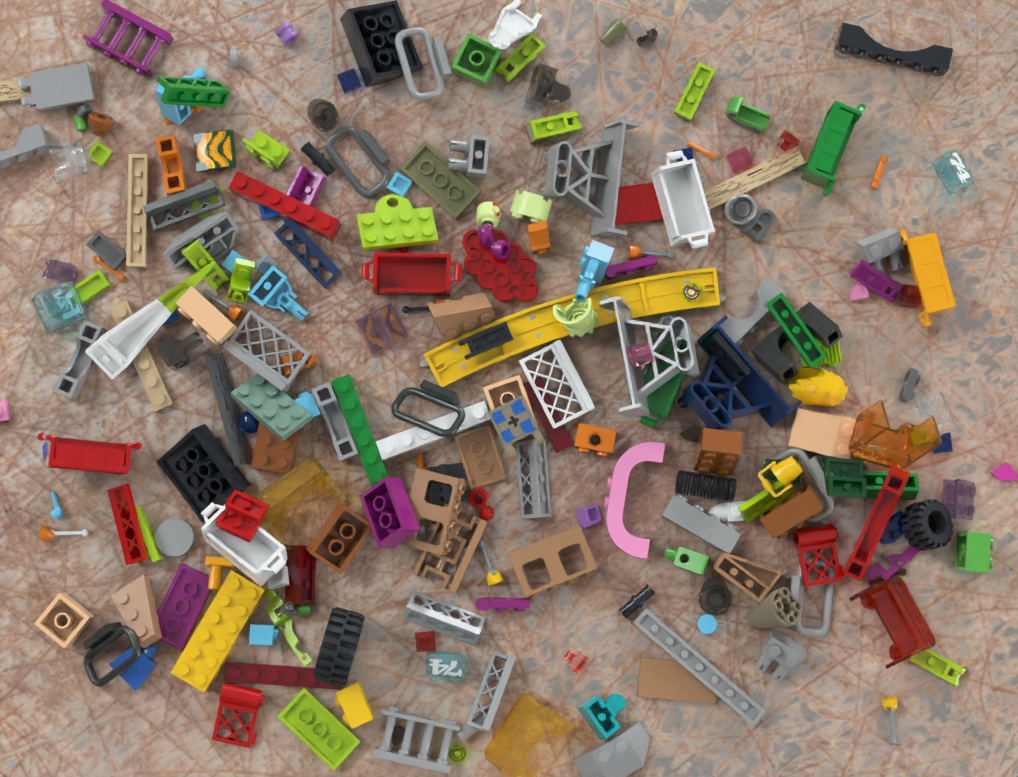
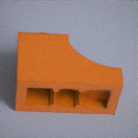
[527,221,551,256]

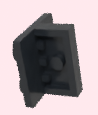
[425,462,468,505]

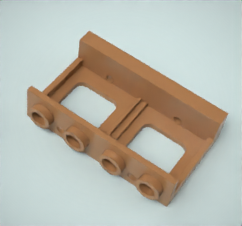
[401,468,466,555]
[508,525,597,599]

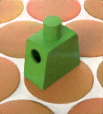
[664,547,710,577]

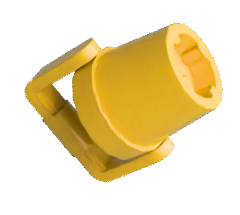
[758,456,803,498]

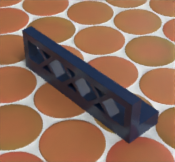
[274,218,342,289]

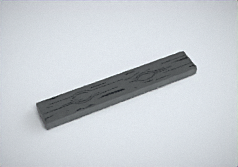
[205,352,252,466]

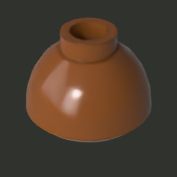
[88,112,115,137]

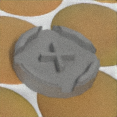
[155,518,195,557]

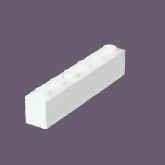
[376,401,491,461]

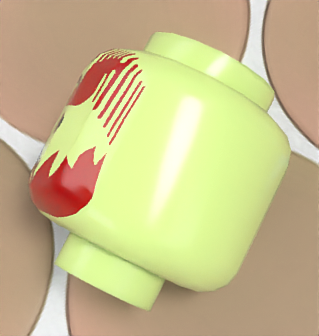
[476,201,501,228]

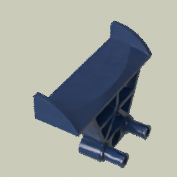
[677,315,802,430]

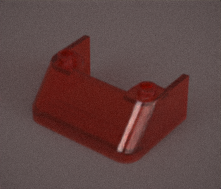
[849,576,936,669]

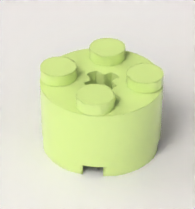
[510,190,553,224]

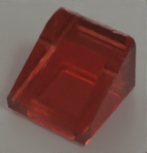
[899,284,921,308]

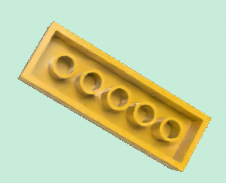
[171,570,268,693]

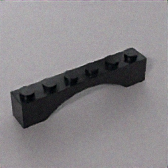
[834,22,953,76]

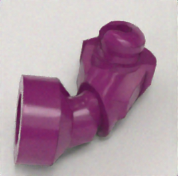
[478,223,510,260]

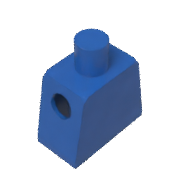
[109,643,159,691]

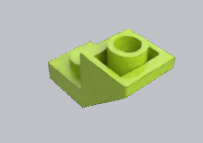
[227,258,255,303]

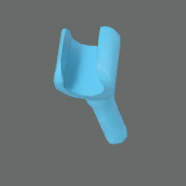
[50,492,64,520]

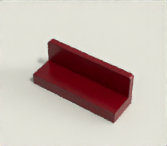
[285,545,316,604]

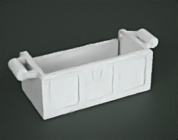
[651,150,715,249]
[201,502,288,587]

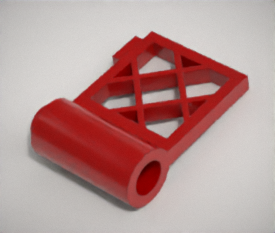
[793,523,845,587]
[212,682,265,748]

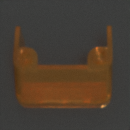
[848,400,942,469]

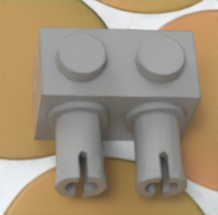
[447,135,490,180]
[856,227,904,275]
[755,628,806,683]

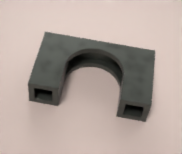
[751,302,843,385]

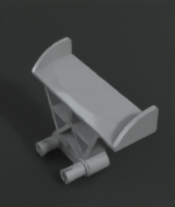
[539,119,639,237]
[599,296,700,417]

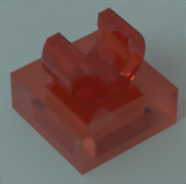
[780,130,800,152]
[415,631,436,652]
[564,651,589,674]

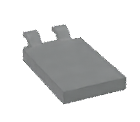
[17,63,95,111]

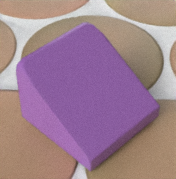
[575,503,603,529]

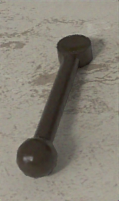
[869,568,907,587]

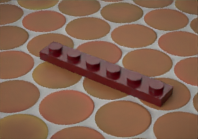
[224,661,341,690]

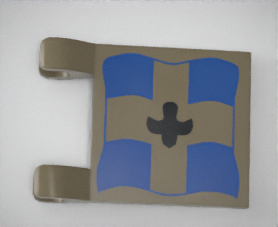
[487,395,545,459]

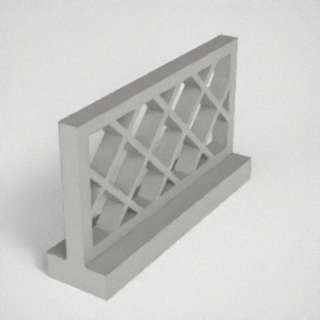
[222,309,311,392]

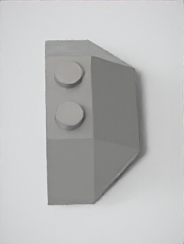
[163,212,238,272]
[573,721,650,777]

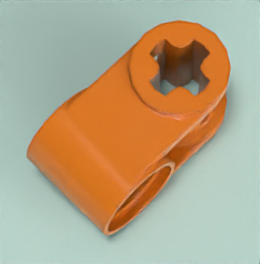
[280,350,317,377]

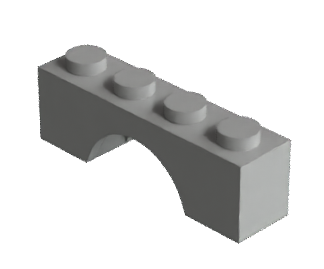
[0,124,51,169]
[720,277,786,346]
[53,320,107,400]
[312,382,359,462]

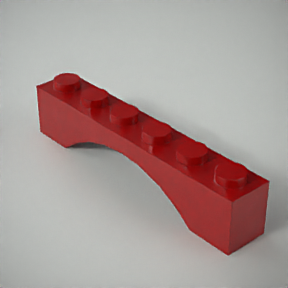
[228,171,341,242]
[843,465,910,582]

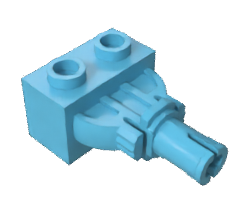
[155,67,207,125]
[575,240,614,302]
[248,265,309,321]

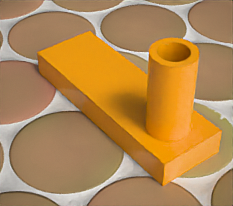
[205,556,240,591]

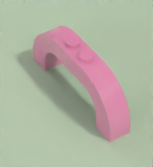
[603,442,665,559]

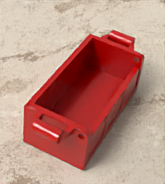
[361,252,462,296]
[37,432,142,475]

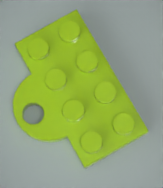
[356,194,438,251]

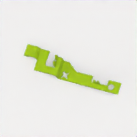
[265,589,312,667]

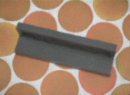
[143,180,226,232]

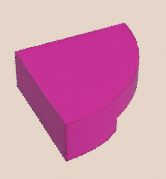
[991,462,1018,481]

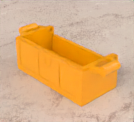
[899,230,956,328]

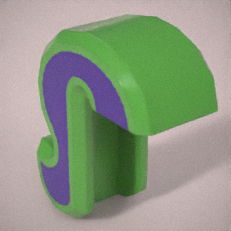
[725,96,770,133]

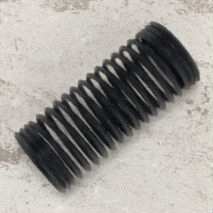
[675,470,737,503]

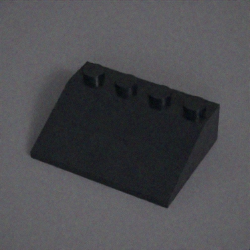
[340,0,423,87]
[157,424,251,523]

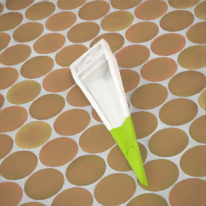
[85,261,216,379]

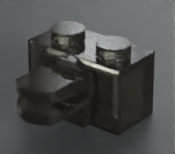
[524,63,571,108]
[156,332,204,372]

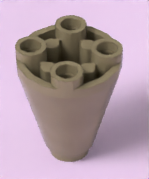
[747,587,802,628]

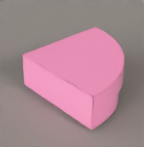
[849,282,870,301]

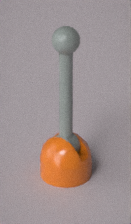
[628,245,674,260]
[202,290,244,322]

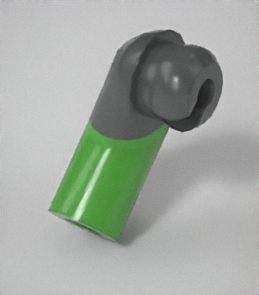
[74,104,92,132]
[284,602,311,617]

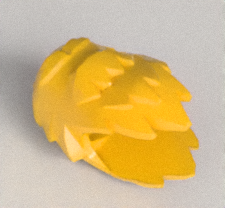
[788,368,848,408]

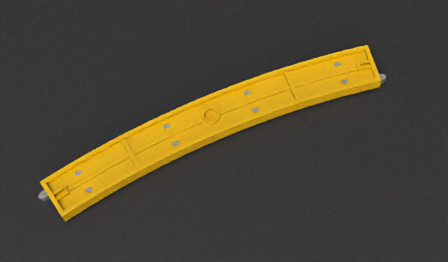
[420,267,726,388]

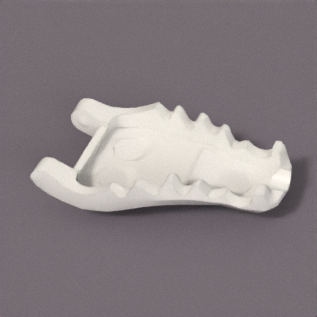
[488,0,543,50]

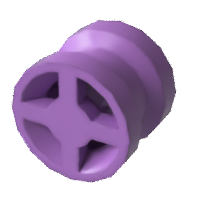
[275,22,299,46]

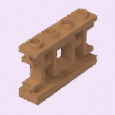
[412,503,488,593]

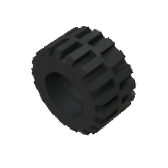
[901,499,954,551]

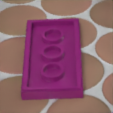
[157,563,212,650]

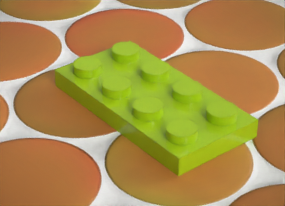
[277,687,361,771]

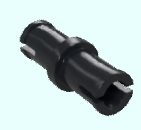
[301,142,336,177]
[618,584,656,619]

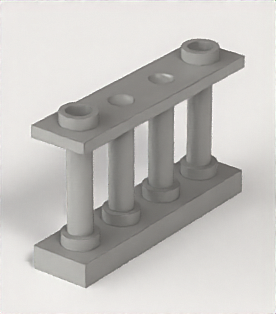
[373,706,460,774]

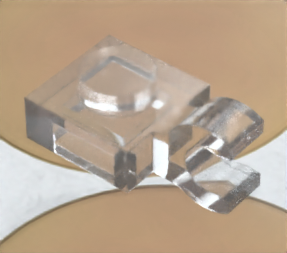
[243,465,274,496]

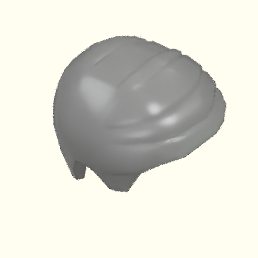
[724,194,757,225]

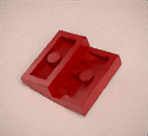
[215,489,269,543]

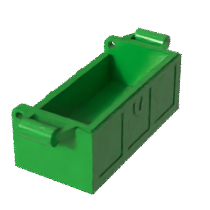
[801,101,866,197]
[631,332,696,428]

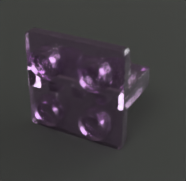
[942,479,976,520]

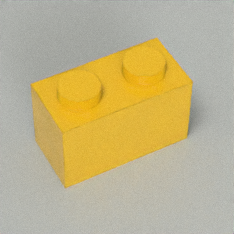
[335,682,374,729]

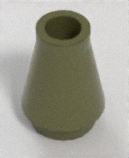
[599,18,627,46]

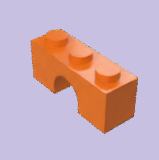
[155,134,188,196]

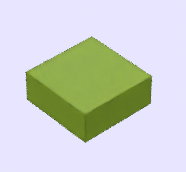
[86,141,114,168]

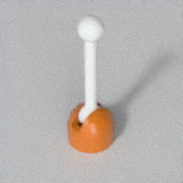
[40,526,89,541]

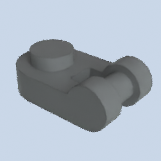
[742,209,775,244]
[898,368,921,403]

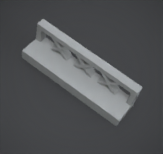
[516,440,551,519]
[403,590,486,646]
[466,651,516,733]

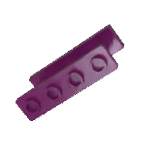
[83,0,174,77]

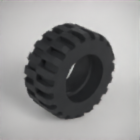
[313,607,365,687]

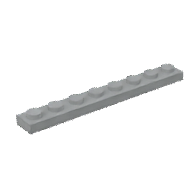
[633,608,766,726]

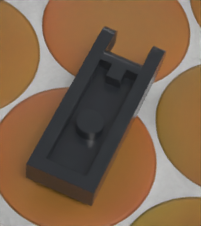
[458,322,514,360]
[704,332,751,382]

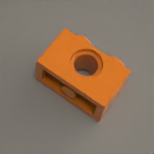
[574,423,617,457]

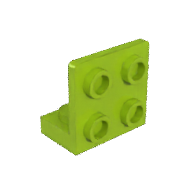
[242,130,291,170]

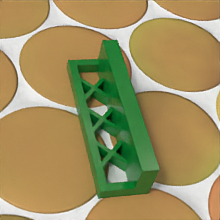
[156,76,231,108]

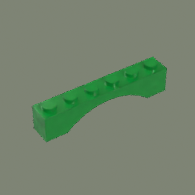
[331,374,389,487]

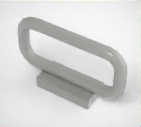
[395,27,451,101]
[773,447,834,523]
[786,558,835,637]

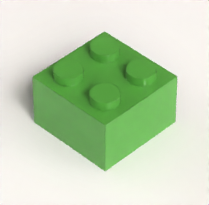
[451,33,502,89]
[955,532,993,573]

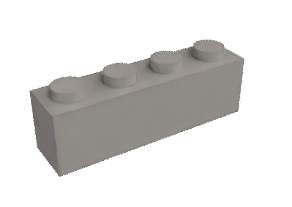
[661,494,741,554]

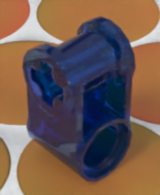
[879,510,905,545]

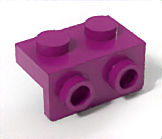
[286,165,327,207]

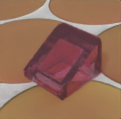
[727,146,753,173]
[627,342,654,367]

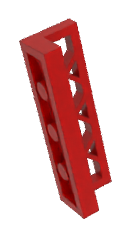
[107,484,148,565]

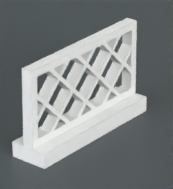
[519,340,595,429]

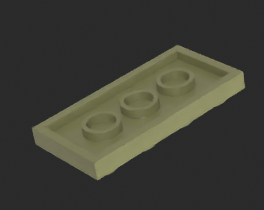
[400,141,481,220]

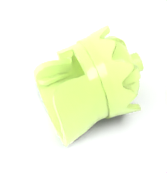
[553,298,598,338]

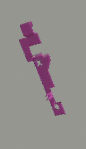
[864,545,920,581]

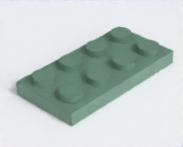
[230,373,312,441]

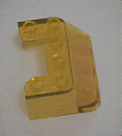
[485,693,574,777]

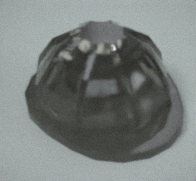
[307,99,339,132]
[699,578,731,616]

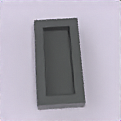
[86,231,126,270]

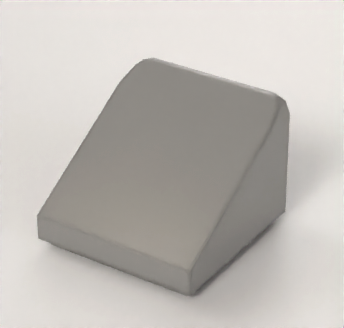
[255,252,279,275]

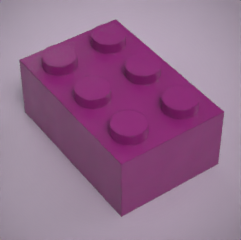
[360,477,420,549]

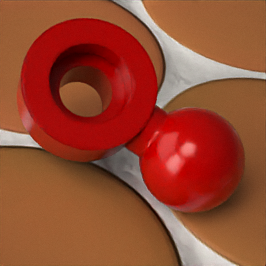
[468,487,494,521]

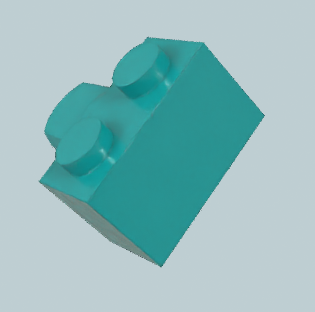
[576,694,626,739]

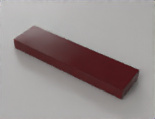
[523,377,573,453]

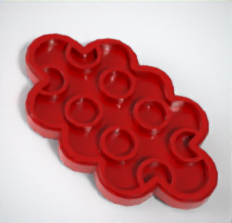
[462,230,538,302]

